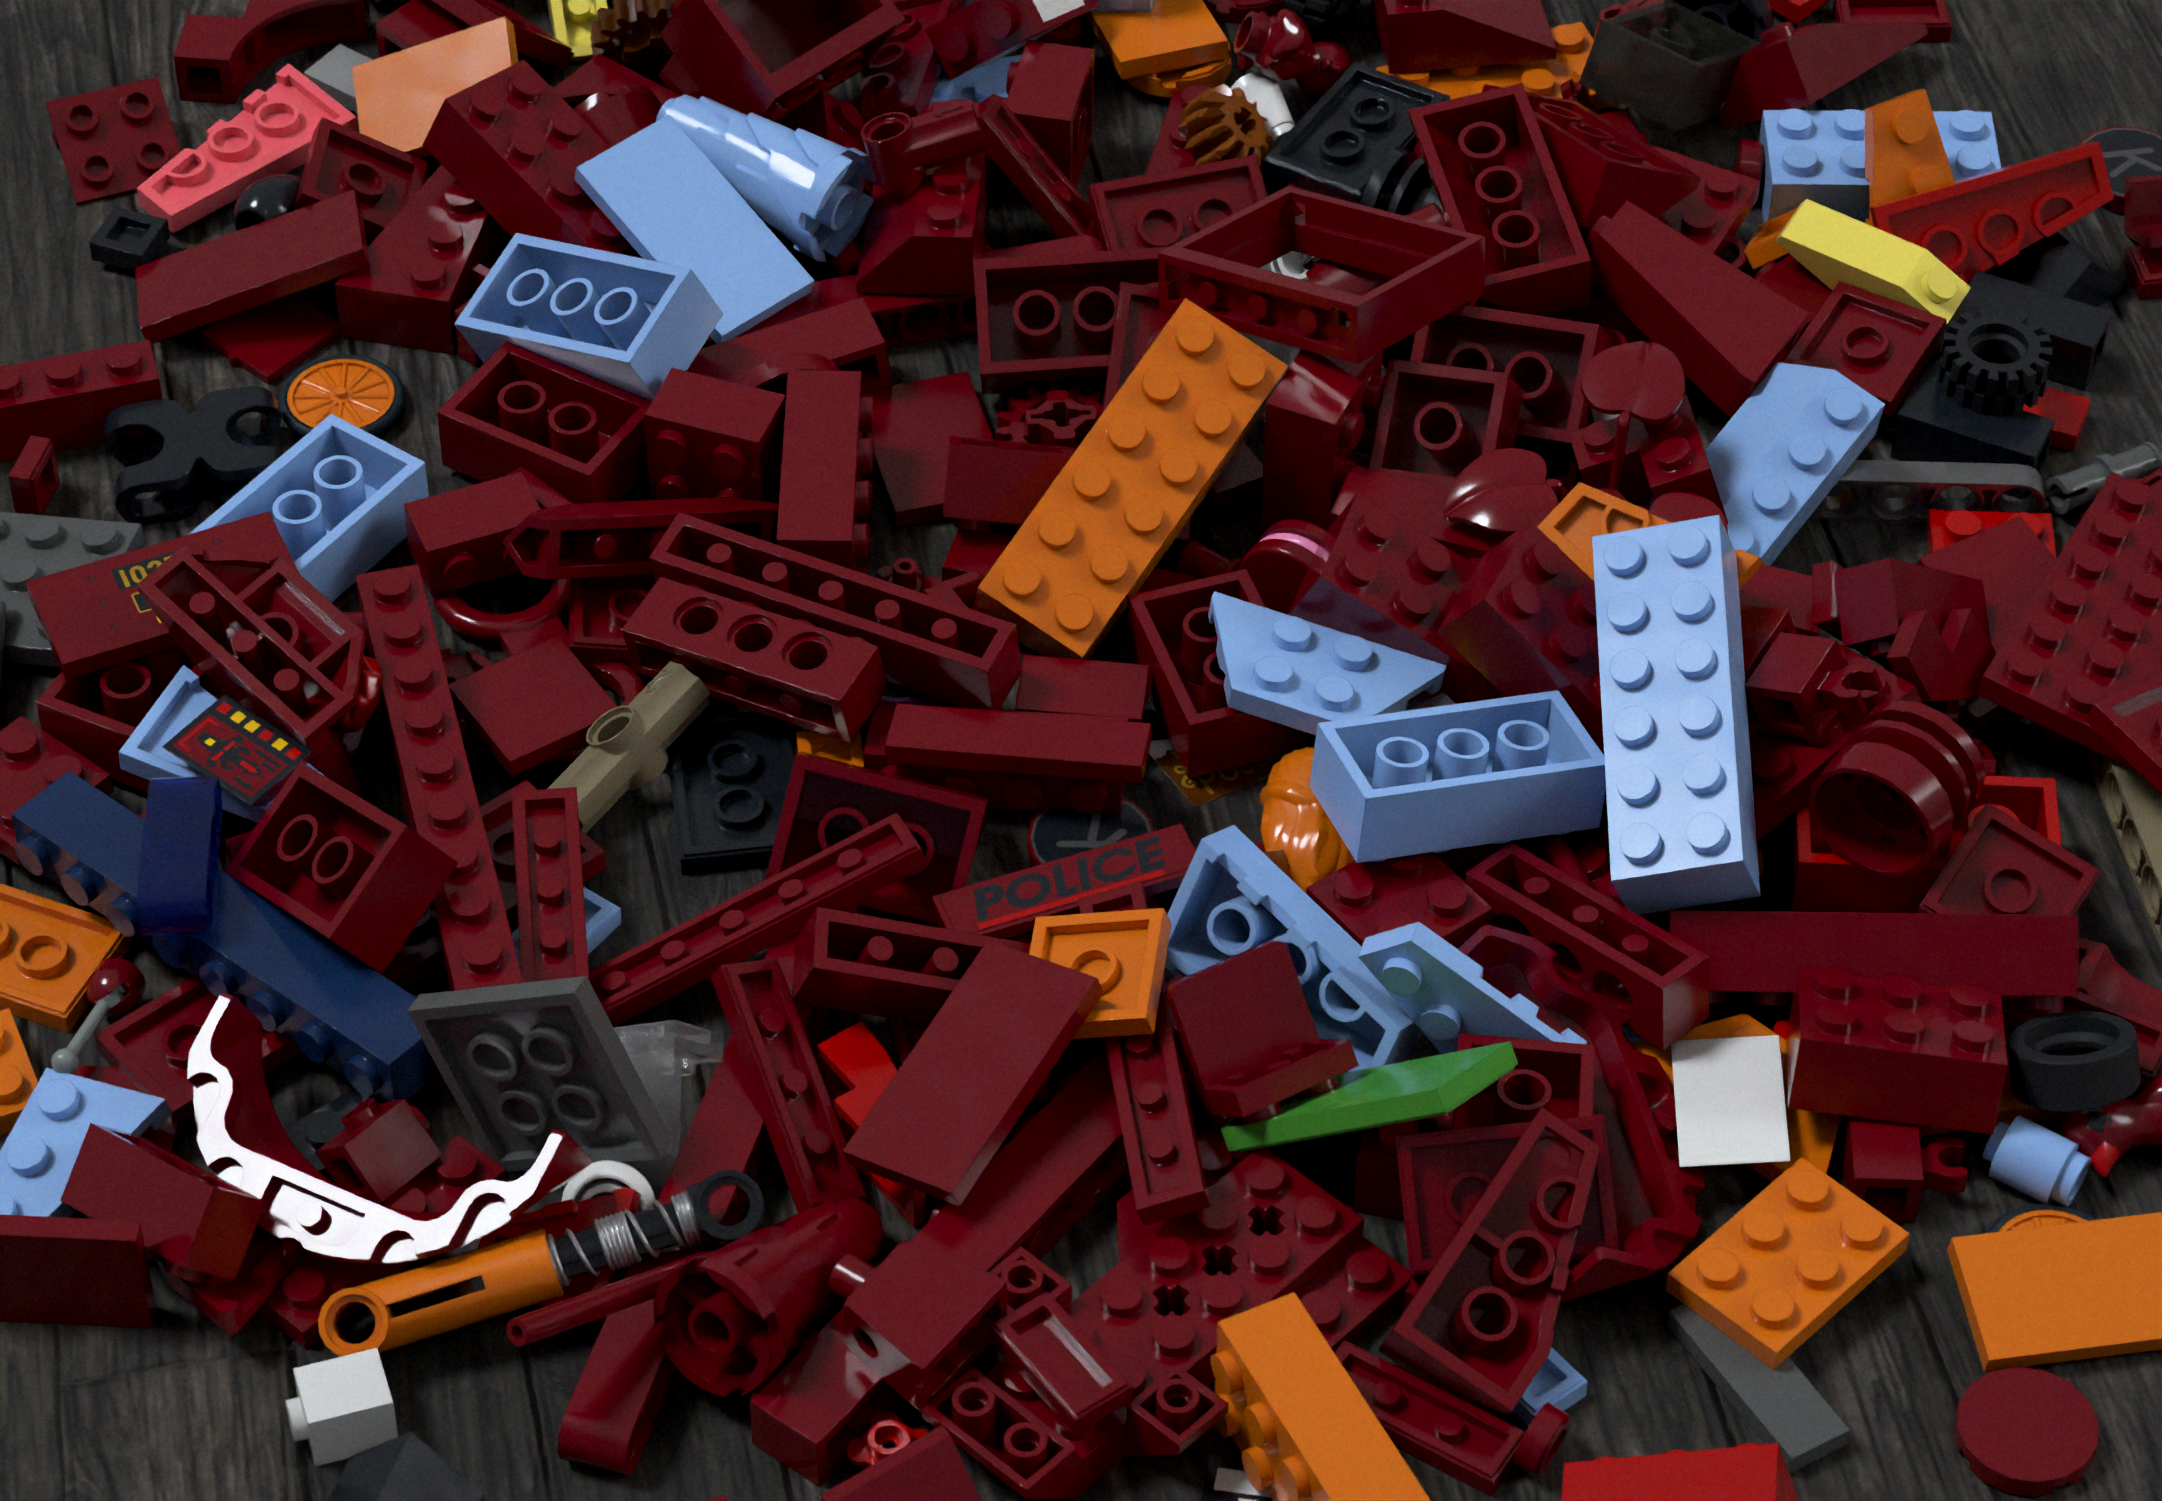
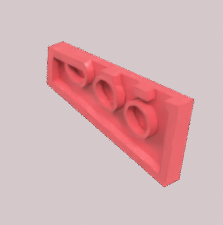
[137,63,358,233]

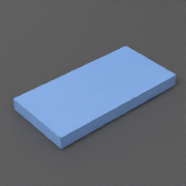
[574,114,815,344]

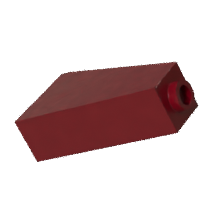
[1585,200,1810,418]

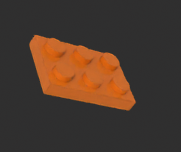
[1666,1157,1910,1370]

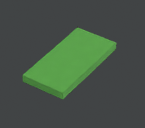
[1221,1041,1518,1153]

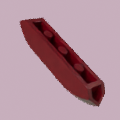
[502,498,779,580]

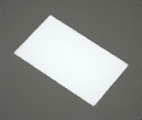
[1671,1035,1790,1167]

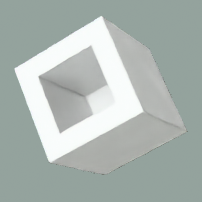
[285,1348,398,1467]

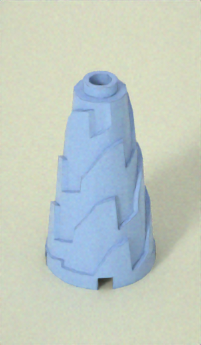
[656,94,878,262]

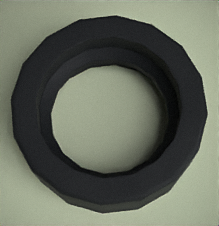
[2007,1011,2141,1112]

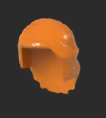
[1259,747,1355,893]

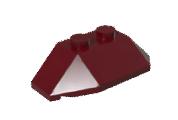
[136,545,366,746]

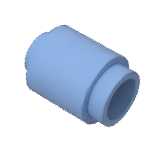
[1983,1115,2091,1206]

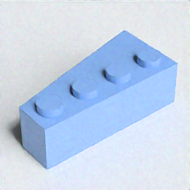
[1166,825,1422,1072]

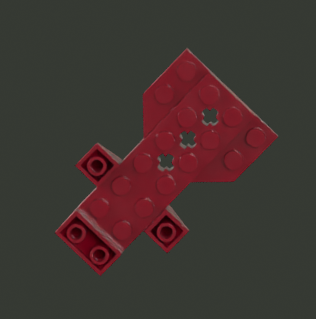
[922,1126,1413,1499]

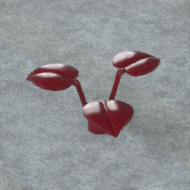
[1444,341,1728,536]

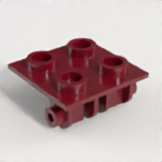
[46,77,181,205]

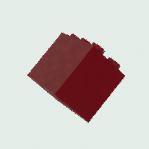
[660,0,905,123]

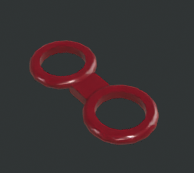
[432,579,646,765]

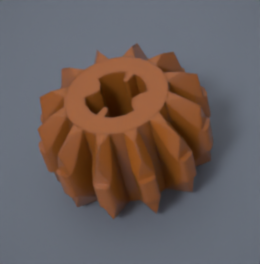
[1177,83,1274,169]

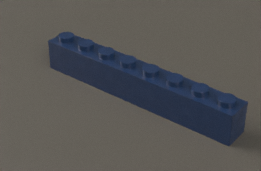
[11,771,440,1103]

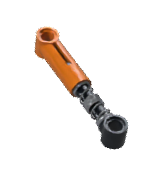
[318,1169,765,1356]

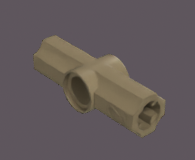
[548,662,711,834]

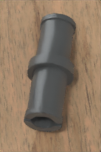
[2044,441,2162,514]

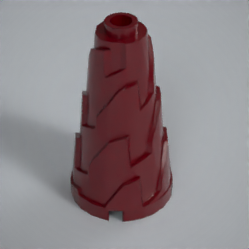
[654,1196,884,1397]

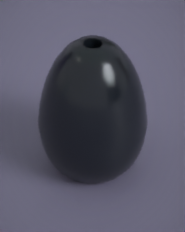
[233,174,301,231]

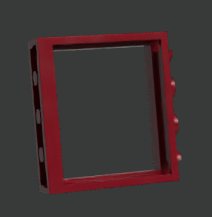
[1158,186,1485,364]

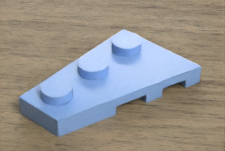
[0,1068,173,1218]

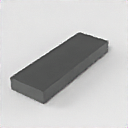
[1667,1304,1850,1474]

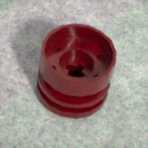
[1809,700,1986,878]

